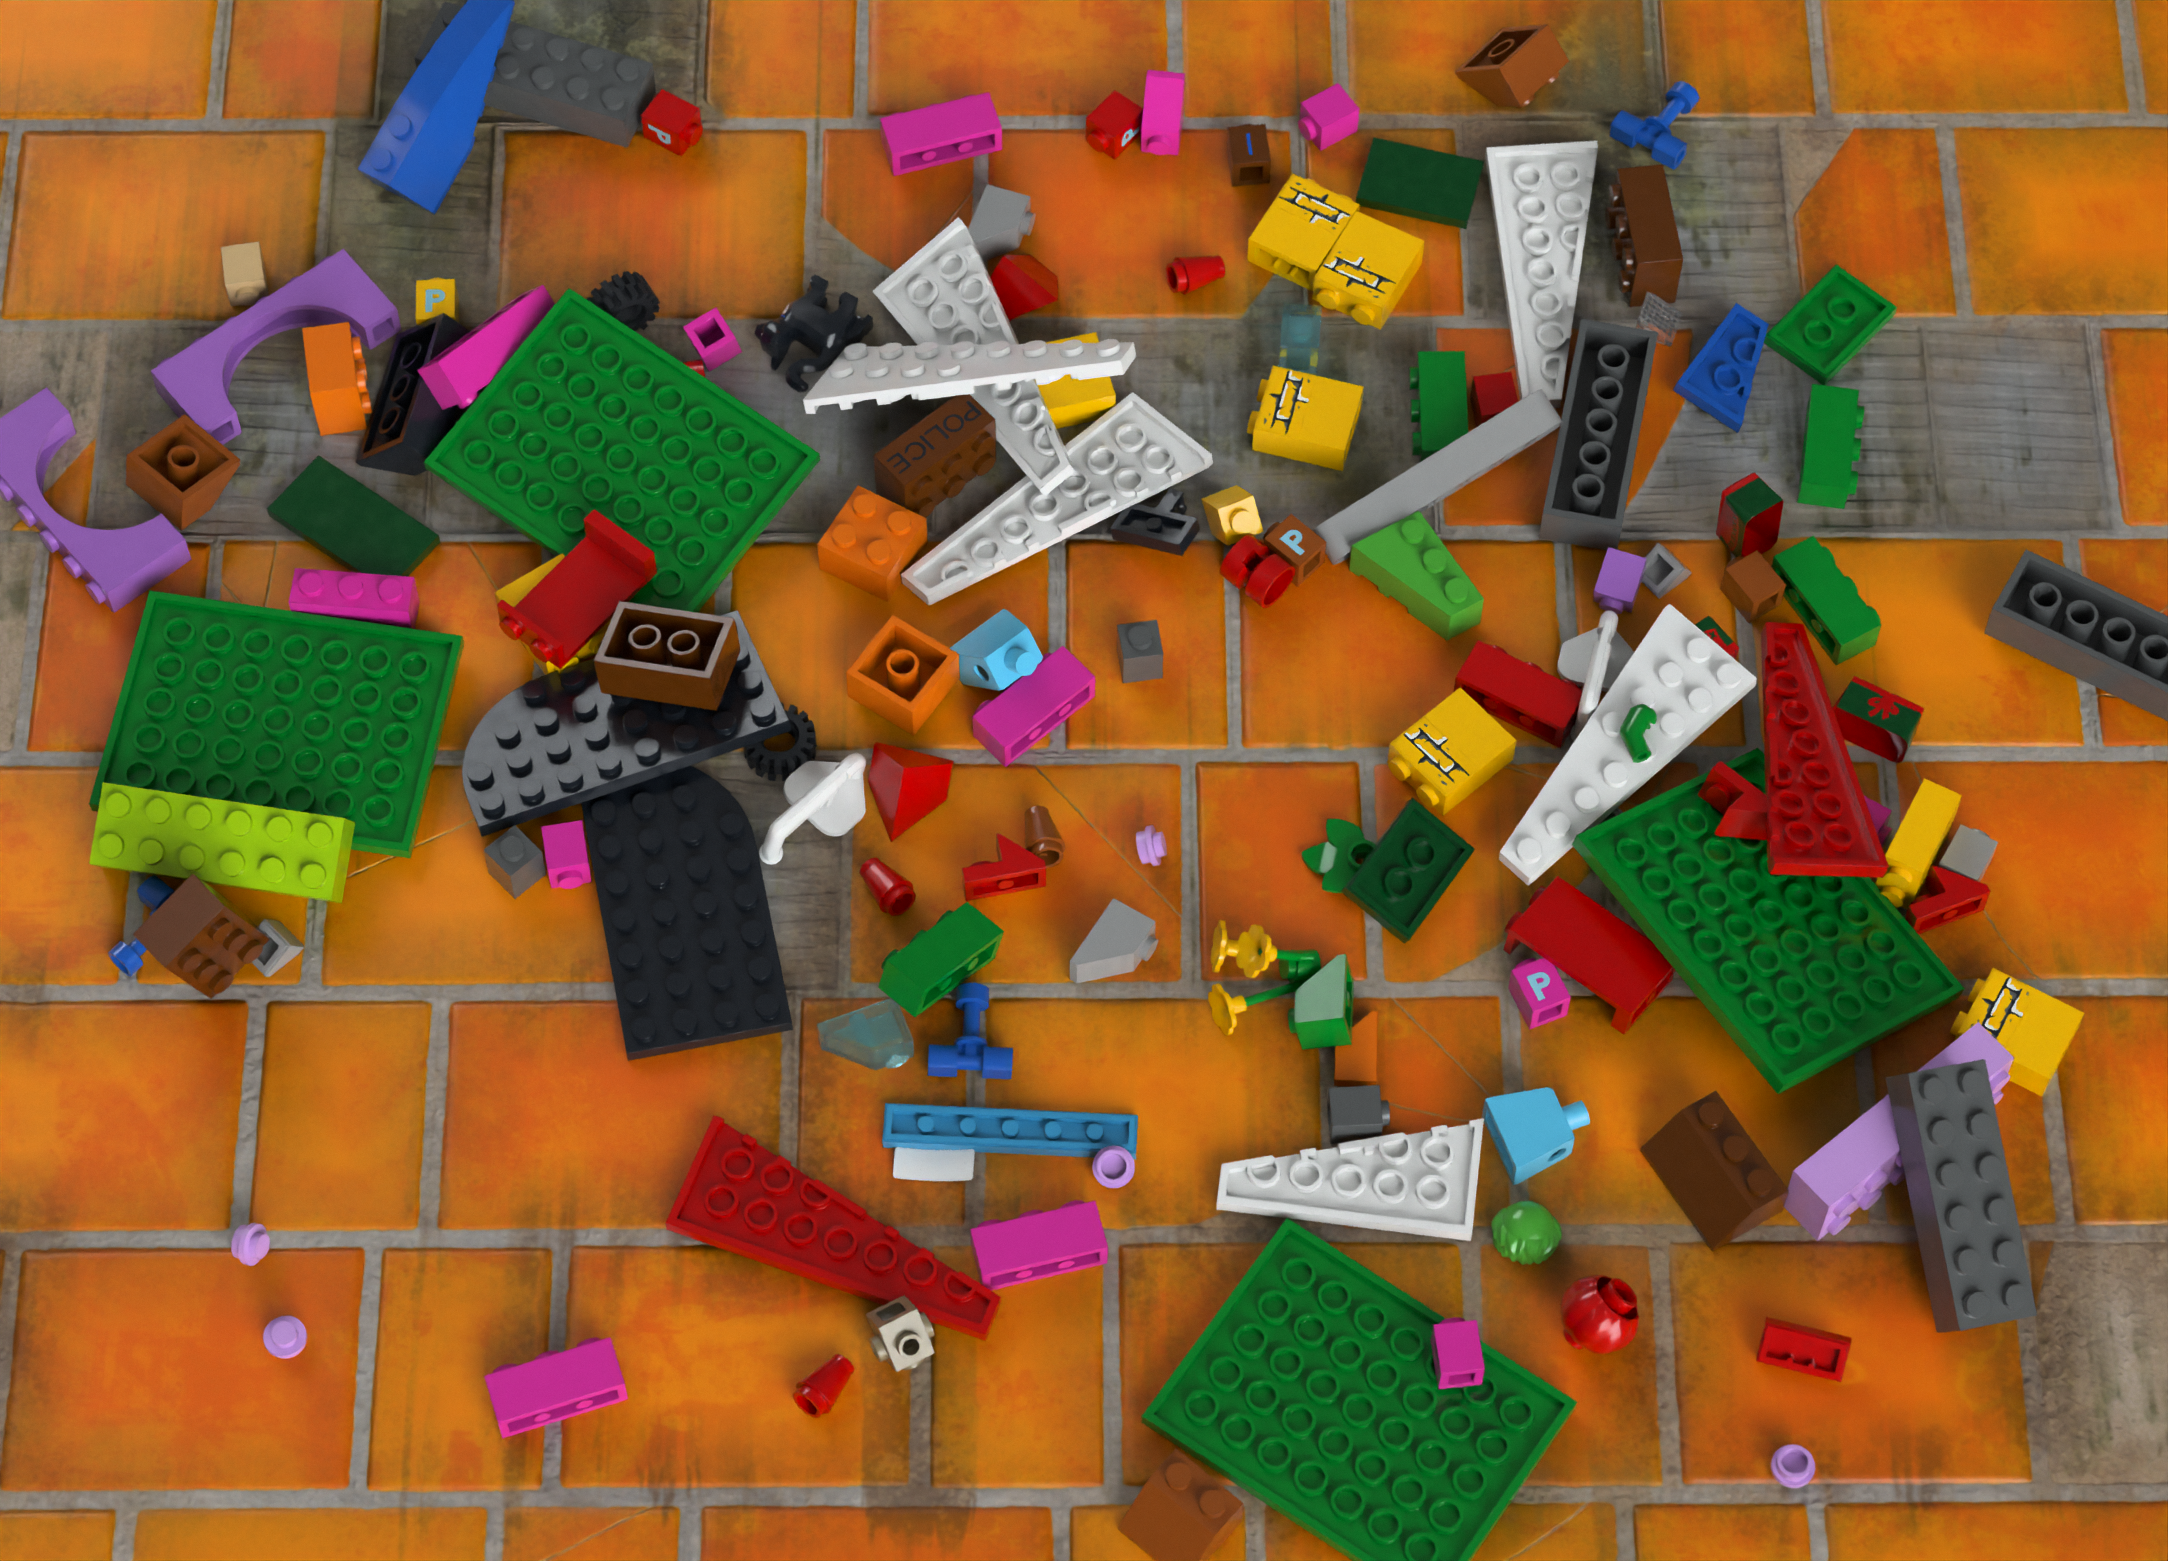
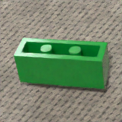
[1409,351,1468,463]
[1797,384,1864,509]
[1771,536,1881,665]
[878,902,1004,1017]

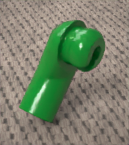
[1620,704,1657,763]

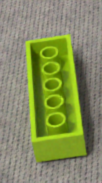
[89,782,355,904]

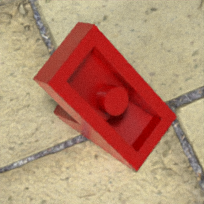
[1698,761,1767,840]
[962,833,1046,901]
[1905,865,1991,934]

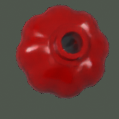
[1561,1275,1639,1354]

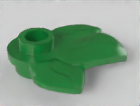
[1301,819,1375,893]

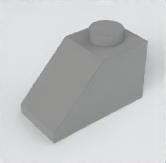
[968,184,1035,262]
[1070,898,1158,983]

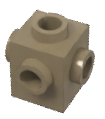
[866,1295,935,1372]

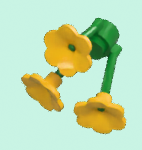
[1208,920,1321,1036]

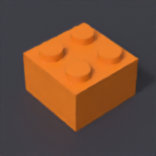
[302,322,372,436]
[817,485,928,602]
[846,615,960,736]

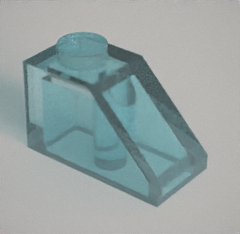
[1278,303,1322,374]
[817,998,914,1070]

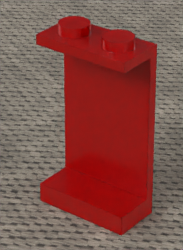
[497,509,657,669]
[1503,876,1675,1035]

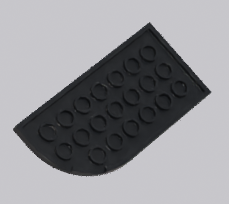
[462,610,791,837]
[581,766,793,1061]

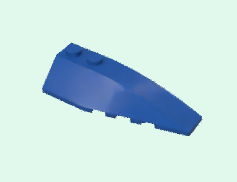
[358,0,515,215]

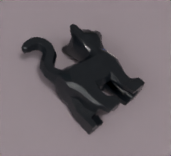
[754,274,873,392]

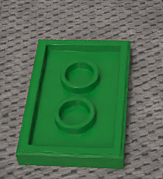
[1764,264,1897,385]

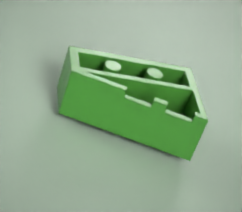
[1349,511,1484,640]

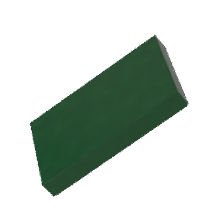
[1356,137,1484,229]
[1341,798,1475,943]

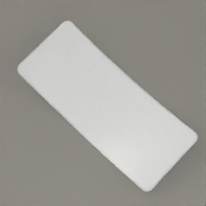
[893,1147,975,1181]

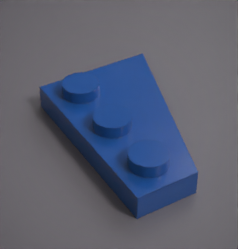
[1673,303,1768,433]

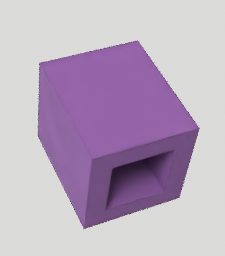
[1593,547,1646,614]

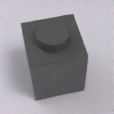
[1117,620,1163,683]
[483,825,546,899]
[1327,1085,1390,1144]

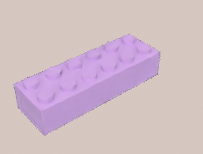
[1784,1022,2014,1241]

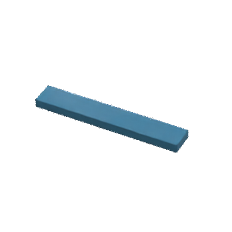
[882,1103,1138,1160]

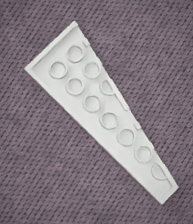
[1485,141,1598,408]
[873,217,1075,496]
[803,339,1136,414]
[901,392,1213,606]
[1499,604,1757,886]

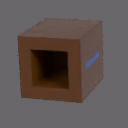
[1227,124,1271,186]

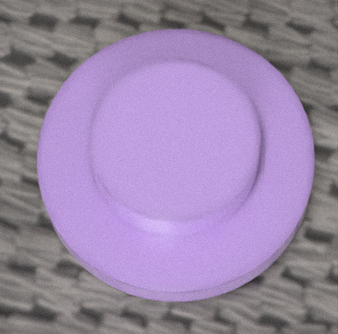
[1136,825,1167,866]
[1092,1146,1135,1188]
[231,1223,270,1266]
[263,1316,307,1358]
[1771,1444,1815,1488]

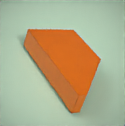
[1334,1011,1378,1087]

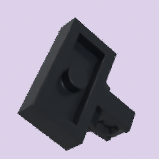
[1110,489,1200,556]

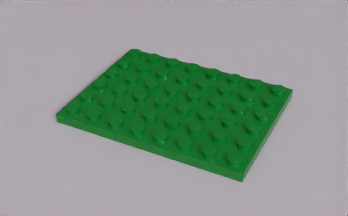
[424,288,820,613]
[89,591,464,858]
[1572,748,1965,1094]
[1141,1218,1577,1561]

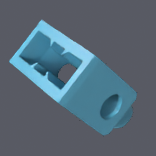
[950,608,1043,691]
[1482,1087,1590,1185]

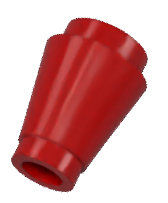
[1165,255,1226,295]
[859,858,916,916]
[793,1354,854,1418]

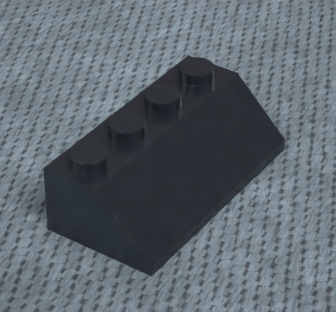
[355,313,470,476]

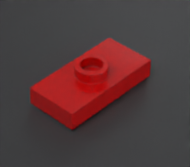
[1756,1317,1852,1382]

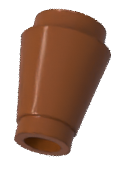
[1024,806,1065,868]

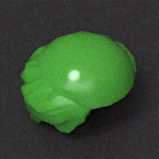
[1491,1201,1562,1265]

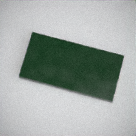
[267,455,440,577]

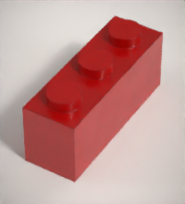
[1454,640,1582,748]

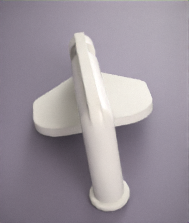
[1557,611,1634,741]
[759,753,866,865]

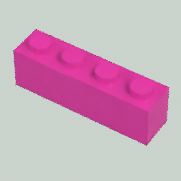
[417,285,555,410]

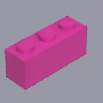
[880,92,1002,176]
[288,568,420,629]
[972,646,1095,767]
[970,1200,1108,1290]
[484,1337,628,1438]

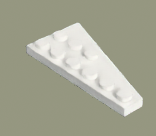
[1216,1118,1484,1241]

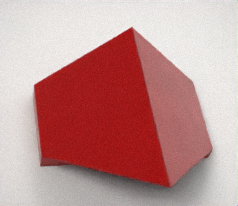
[990,255,1058,322]
[868,742,954,842]

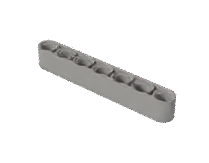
[1313,389,1563,565]

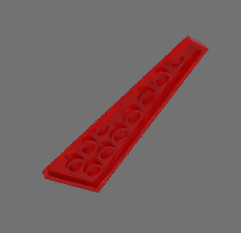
[1761,622,1889,878]
[666,1115,1001,1341]

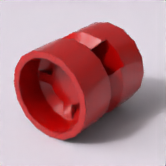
[1220,534,1295,608]

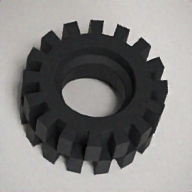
[587,271,660,332]
[743,703,817,781]

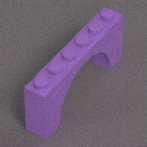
[151,249,401,445]
[0,387,192,613]

